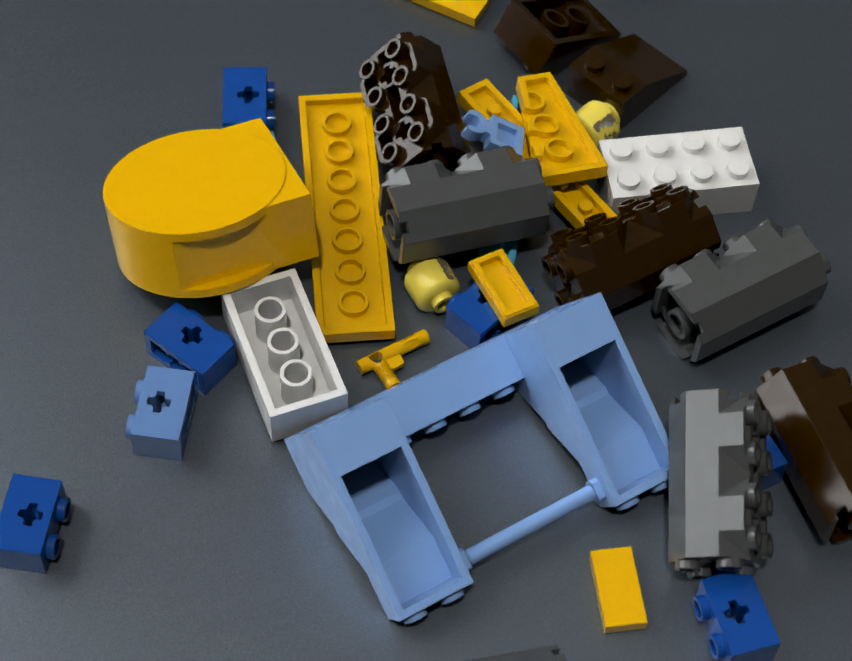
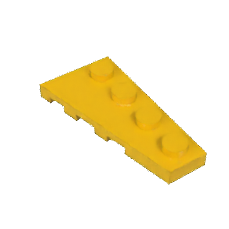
[516,72,608,186]

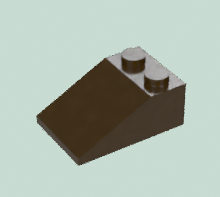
[493,0,621,74]
[565,33,687,130]

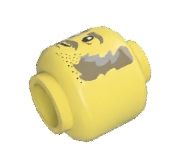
[575,100,620,148]
[404,257,460,313]

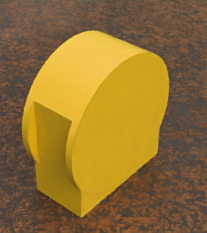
[103,118,319,298]

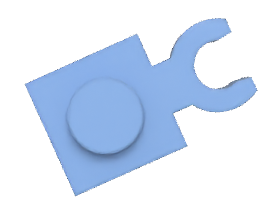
[461,110,525,157]

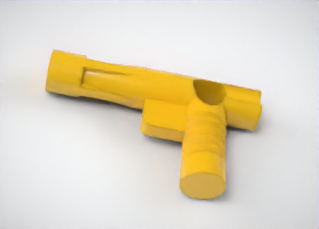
[355,329,430,389]

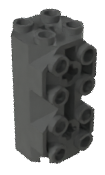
[378,145,555,264]
[652,219,831,362]
[668,388,773,580]

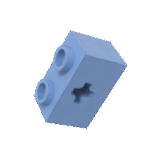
[126,365,198,461]

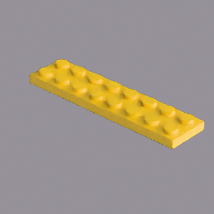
[298,92,395,343]

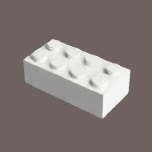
[597,127,760,215]
[221,268,348,442]

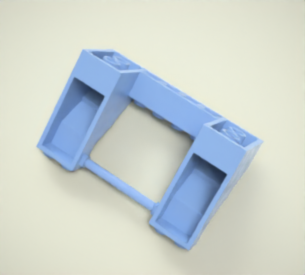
[284,292,669,624]

